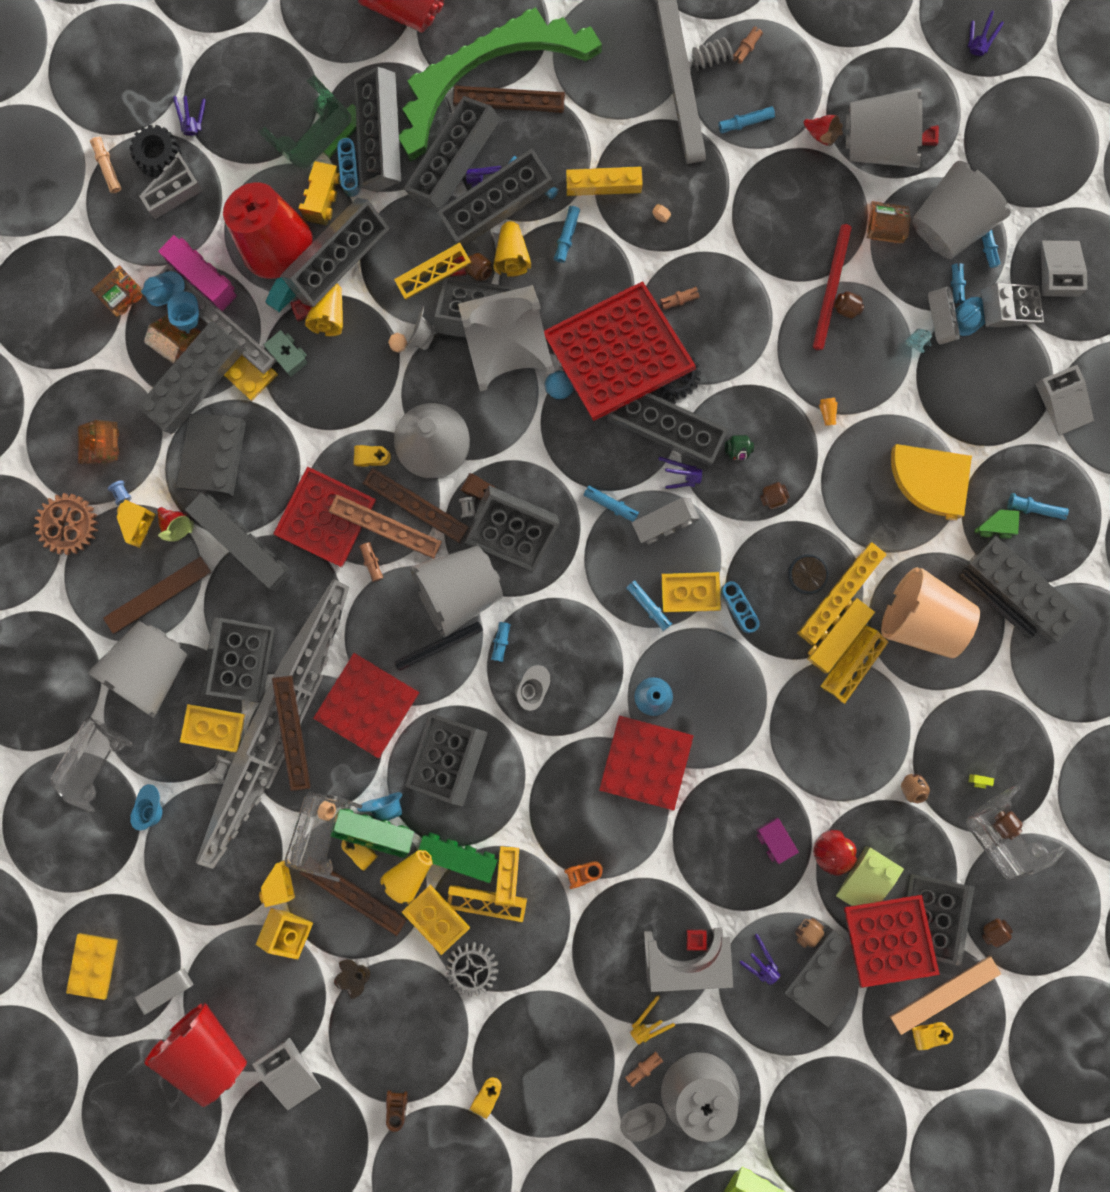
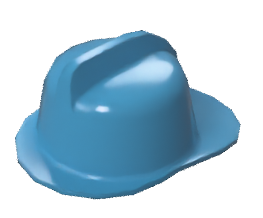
[141,271,185,307]
[167,292,199,334]
[955,297,985,336]
[130,784,163,831]
[357,792,402,821]

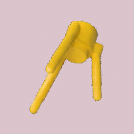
[630,995,675,1045]

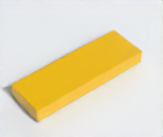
[495,846,519,907]

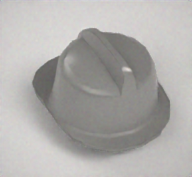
[406,306,434,350]
[515,665,551,711]
[620,1103,666,1142]

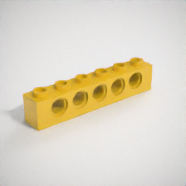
[797,542,887,645]

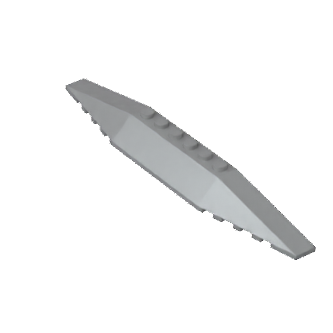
[196,579,349,869]

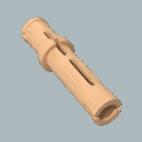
[90,137,122,193]

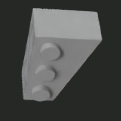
[139,152,203,219]
[632,497,700,545]

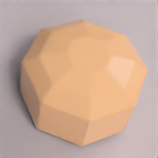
[652,204,671,223]
[388,333,408,353]
[317,801,336,821]

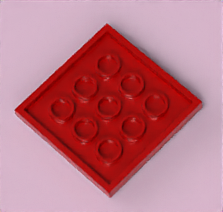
[273,466,376,568]
[313,653,420,759]
[599,715,694,811]
[844,895,940,988]

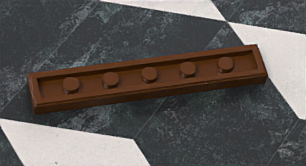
[453,86,565,113]
[362,468,469,543]
[103,556,212,634]
[272,675,311,791]
[299,856,408,936]

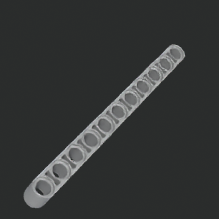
[655,0,706,164]

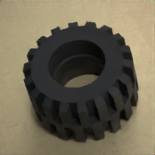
[129,125,182,178]

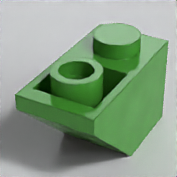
[974,510,1020,539]

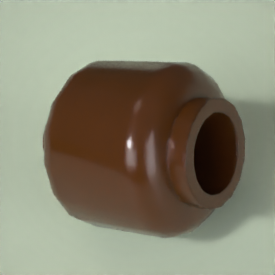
[465,253,493,281]
[834,291,864,319]
[760,482,790,510]
[993,810,1023,840]
[982,918,1013,948]

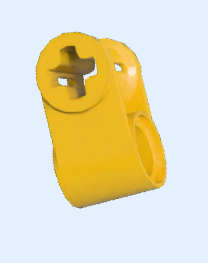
[354,445,391,467]
[341,840,378,871]
[912,1022,953,1050]
[470,1077,501,1119]

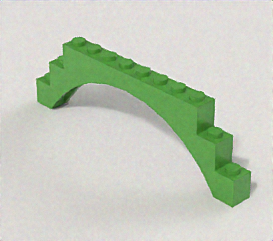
[399,7,602,162]

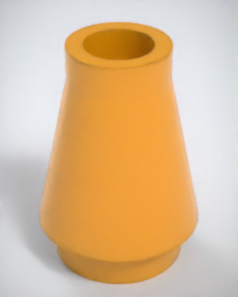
[819,398,838,426]

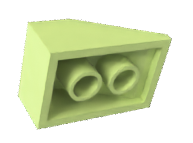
[836,846,904,906]

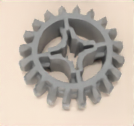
[445,942,499,997]

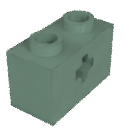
[263,330,308,377]

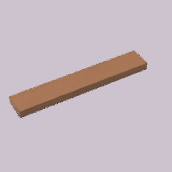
[328,494,442,559]

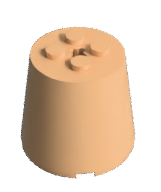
[881,567,980,659]

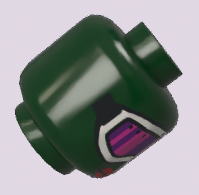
[725,435,754,460]

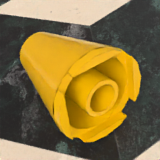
[493,221,531,277]
[305,283,343,336]
[380,850,432,904]

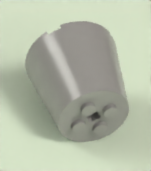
[846,88,922,168]
[912,161,1011,259]
[409,546,503,637]
[88,621,187,718]
[661,1052,740,1142]

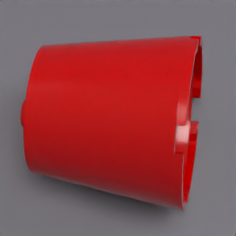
[358,0,444,33]
[223,182,313,279]
[144,1002,247,1107]

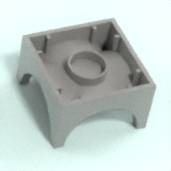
[458,285,555,391]
[644,927,733,992]

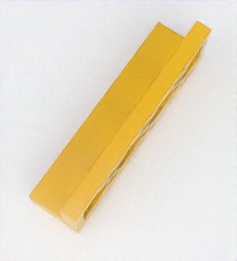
[394,243,471,300]
[820,625,888,704]
[447,885,527,922]

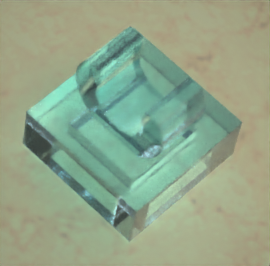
[905,328,932,353]

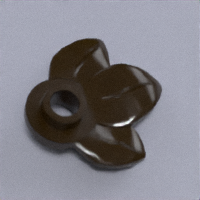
[334,959,370,999]

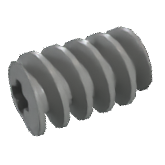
[692,37,733,72]

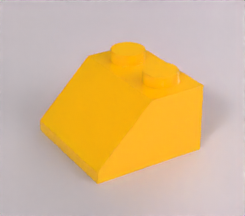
[117,499,156,548]
[259,860,295,907]
[255,908,313,960]

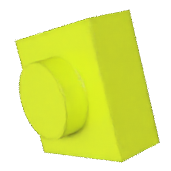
[969,774,994,789]

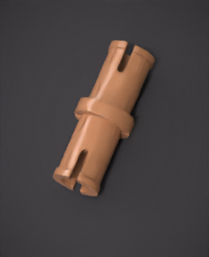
[733,26,763,64]
[660,287,699,310]
[359,542,384,582]
[625,1051,663,1087]

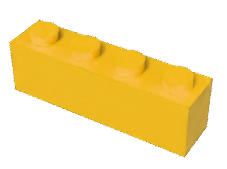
[566,167,642,196]
[807,598,875,673]

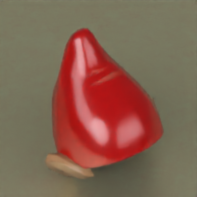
[803,115,843,147]

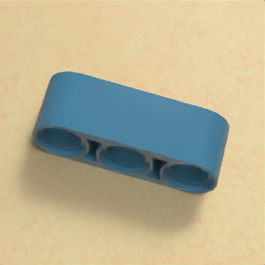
[337,138,360,197]
[721,581,760,633]

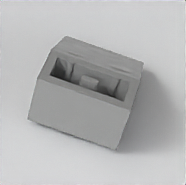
[1041,241,1087,297]
[981,283,1044,327]
[1035,365,1094,436]
[252,1037,321,1110]

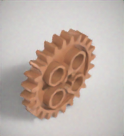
[34,493,99,555]

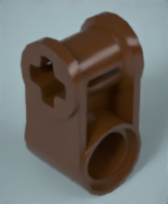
[460,473,495,500]
[386,1090,408,1132]

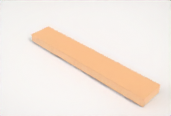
[889,956,1001,1035]

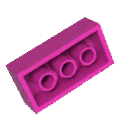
[158,235,237,312]

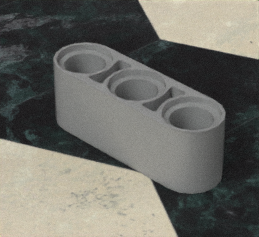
[928,286,960,345]
[134,968,194,1015]

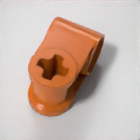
[564,861,603,889]

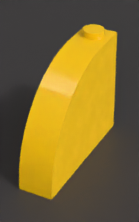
[891,444,972,521]

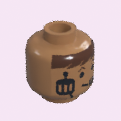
[900,774,930,804]
[795,918,824,948]

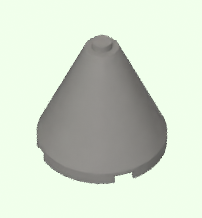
[394,403,470,479]

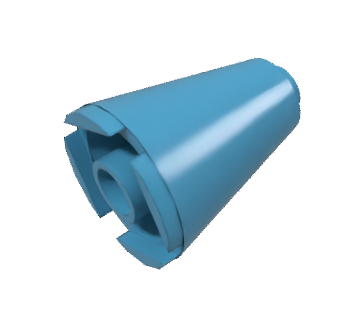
[634,677,673,716]

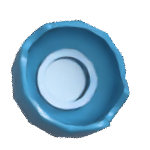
[544,370,574,399]

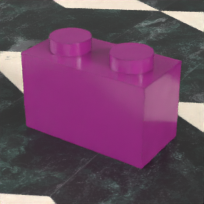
[756,817,799,864]

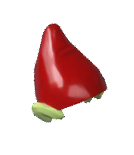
[157,507,194,542]

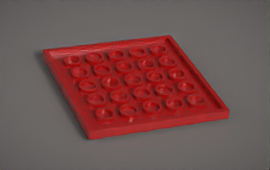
[544,281,696,421]

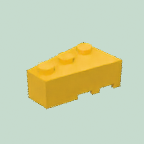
[299,161,340,225]

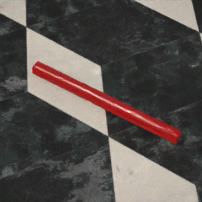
[813,224,852,350]

